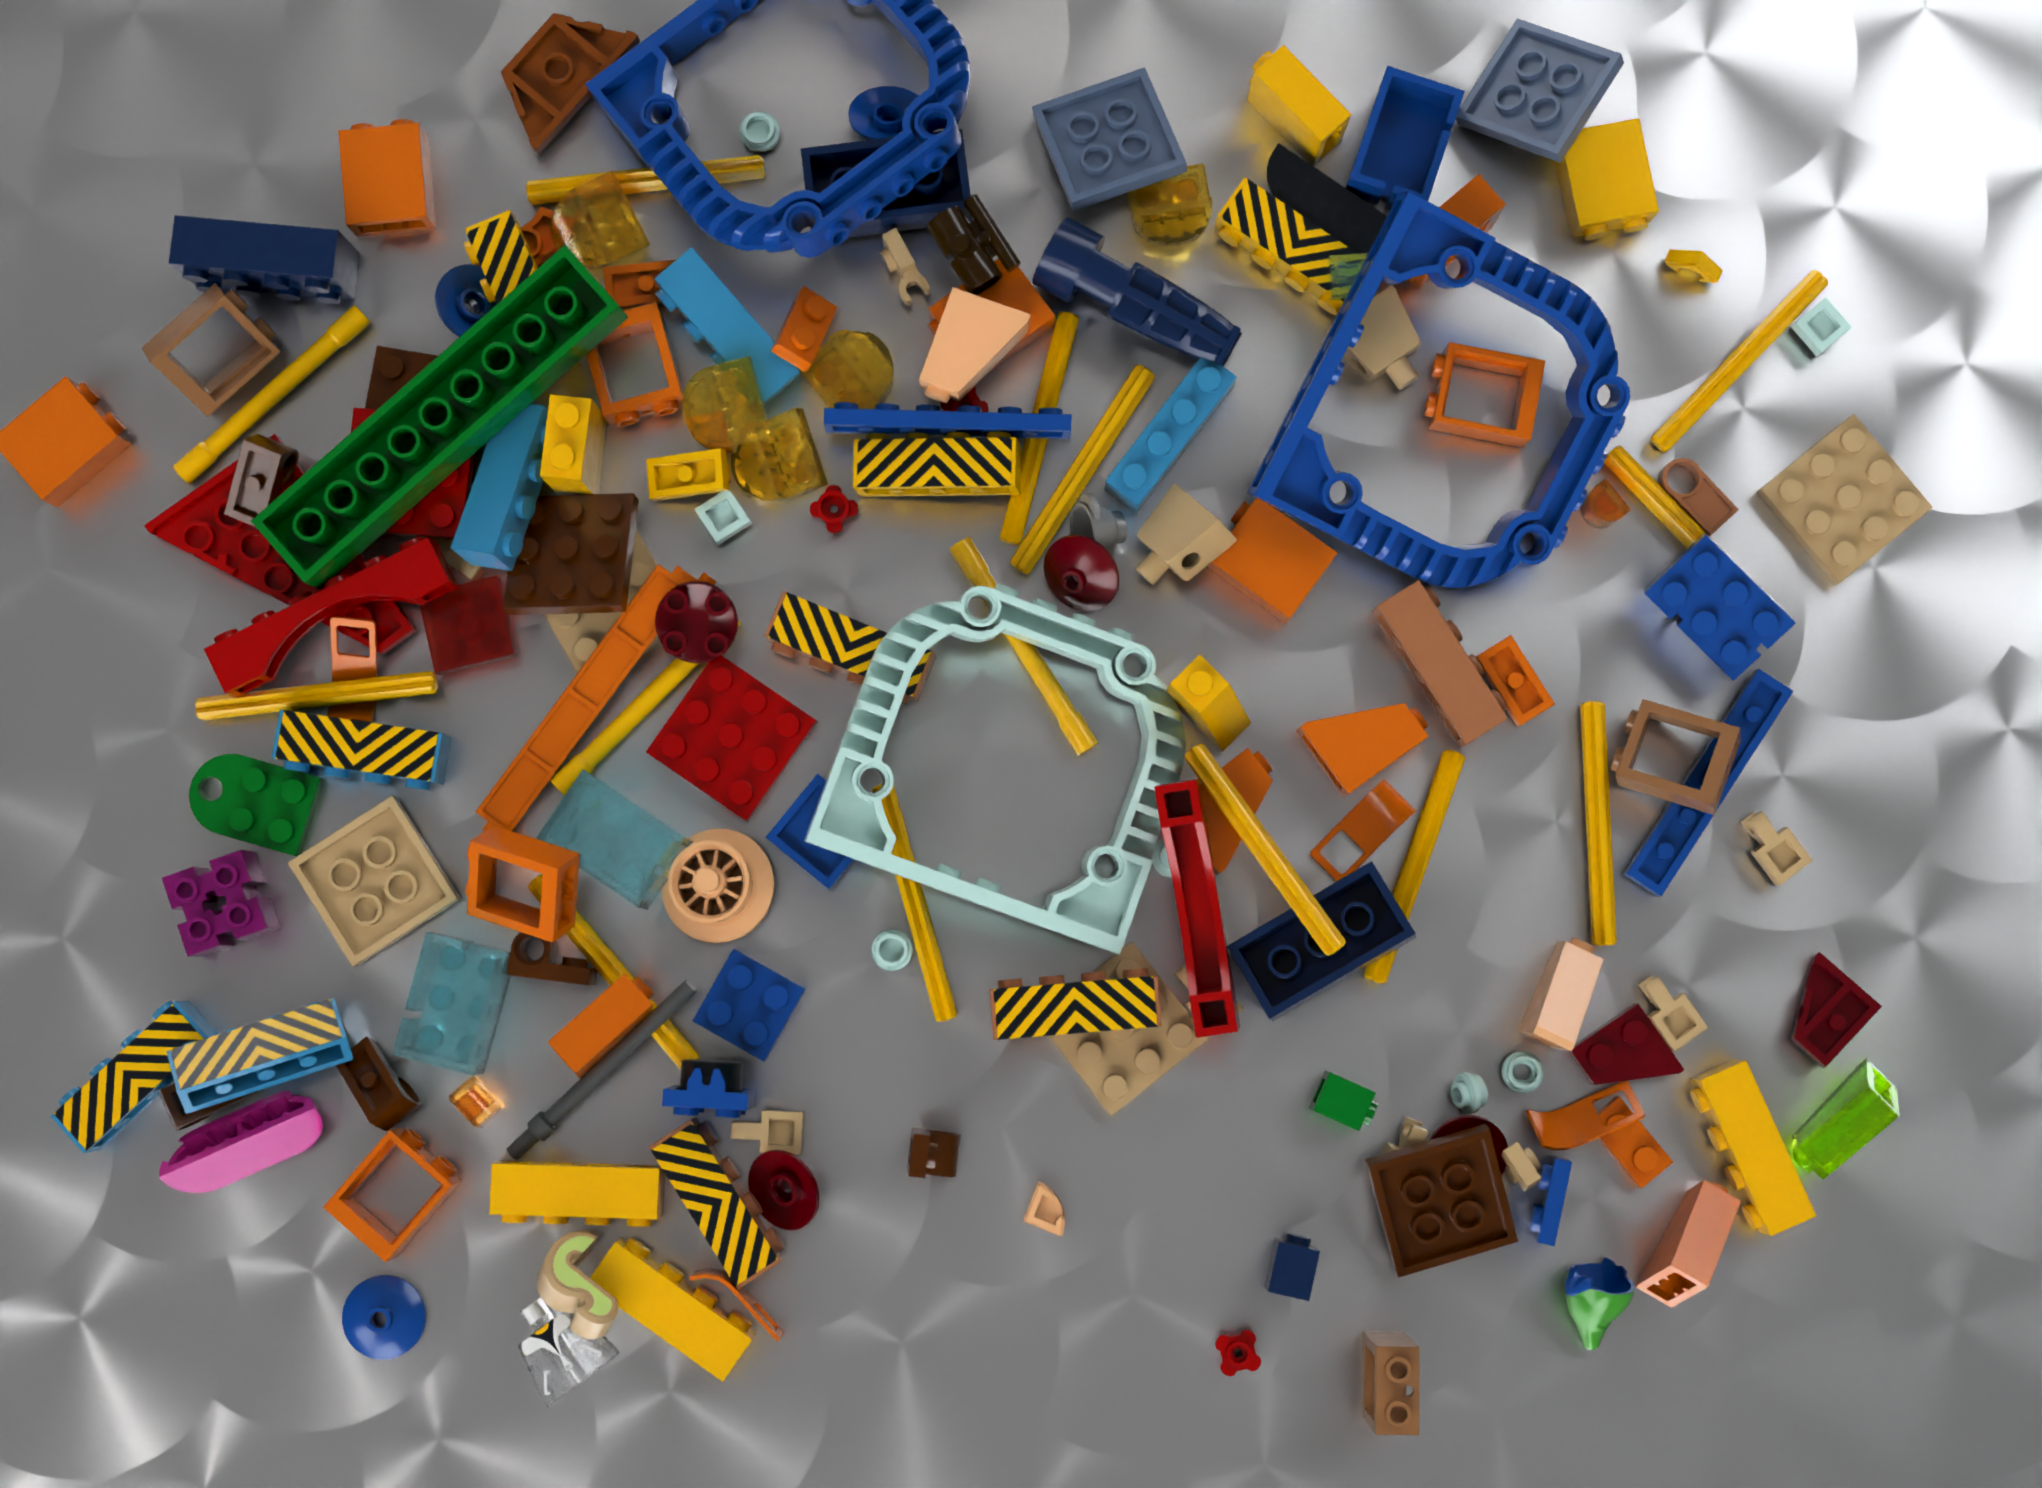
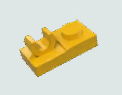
[646,448,731,501]

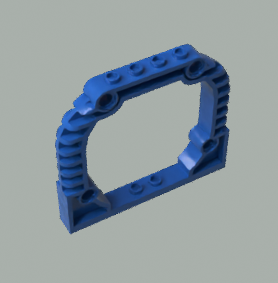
[585,0,971,258]
[1247,191,1630,588]

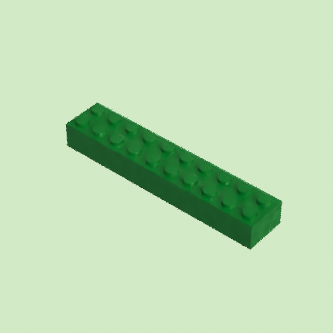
[251,245,629,589]

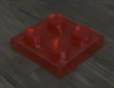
[420,575,518,675]

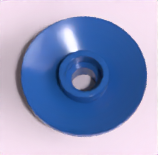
[848,86,919,140]
[435,264,497,337]
[342,1275,426,1360]

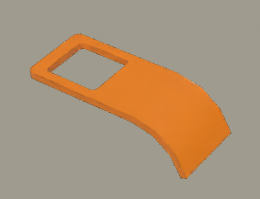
[327,616,378,723]
[1310,779,1416,882]
[1525,1081,1645,1151]
[689,1268,784,1341]

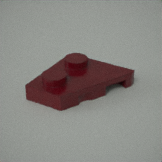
[1791,952,1882,1068]
[1568,1003,1684,1085]

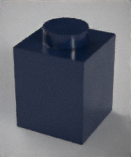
[1264,1233,1320,1301]

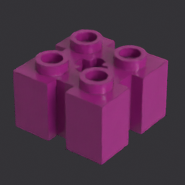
[162,850,281,957]

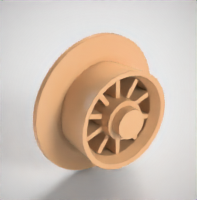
[661,828,775,943]

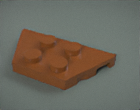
[501,13,640,155]

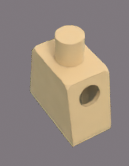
[1324,285,1421,390]
[1135,483,1237,585]

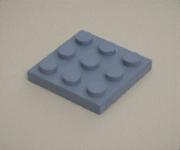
[1456,18,1624,163]
[1032,67,1187,211]

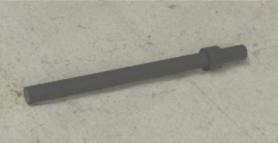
[507,980,697,1160]

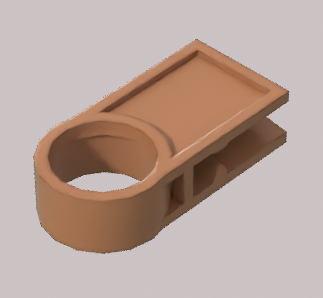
[1658,458,1739,536]

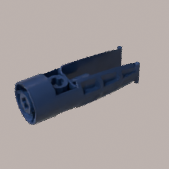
[1032,217,1242,367]

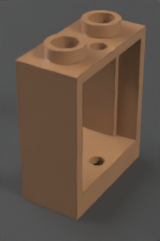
[142,283,281,417]
[1611,699,1742,815]
[1362,1331,1419,1435]

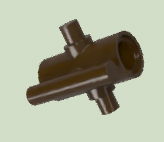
[926,194,1021,295]

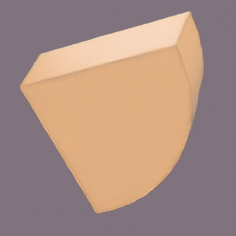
[1023,1181,1065,1237]

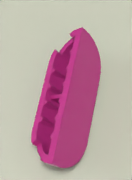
[159,1091,323,1193]

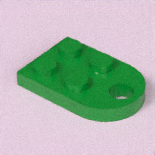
[189,754,325,857]

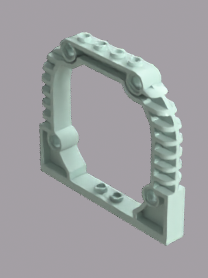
[804,584,1186,955]

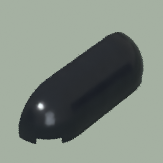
[1267,143,1387,258]

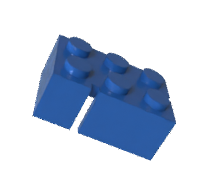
[1345,66,1465,209]
[1644,532,1796,681]

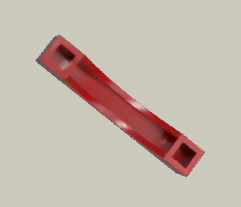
[204,537,459,697]
[1154,779,1240,1038]

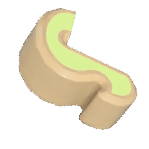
[537,1231,618,1339]

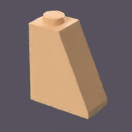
[919,287,1031,403]
[1517,937,1604,1051]

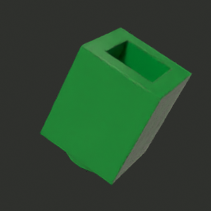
[1309,1071,1378,1131]

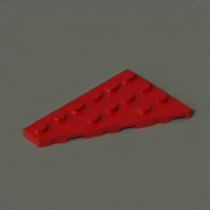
[144,434,417,655]

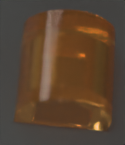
[1580,479,1630,529]
[448,1076,503,1128]

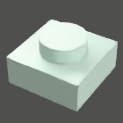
[1790,297,1852,357]
[694,489,752,545]

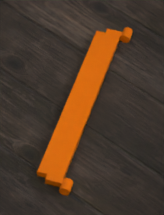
[475,564,717,831]

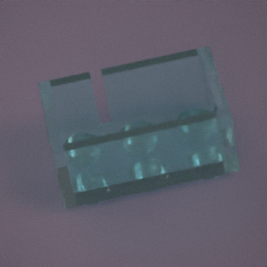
[536,770,693,910]
[392,932,511,1076]

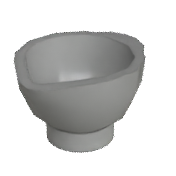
[1070,493,1127,552]

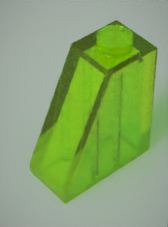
[1792,1058,1899,1180]

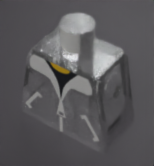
[518,1297,620,1407]

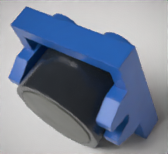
[662,1059,757,1118]

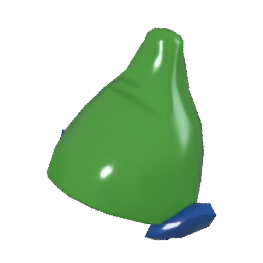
[1564,1257,1635,1350]

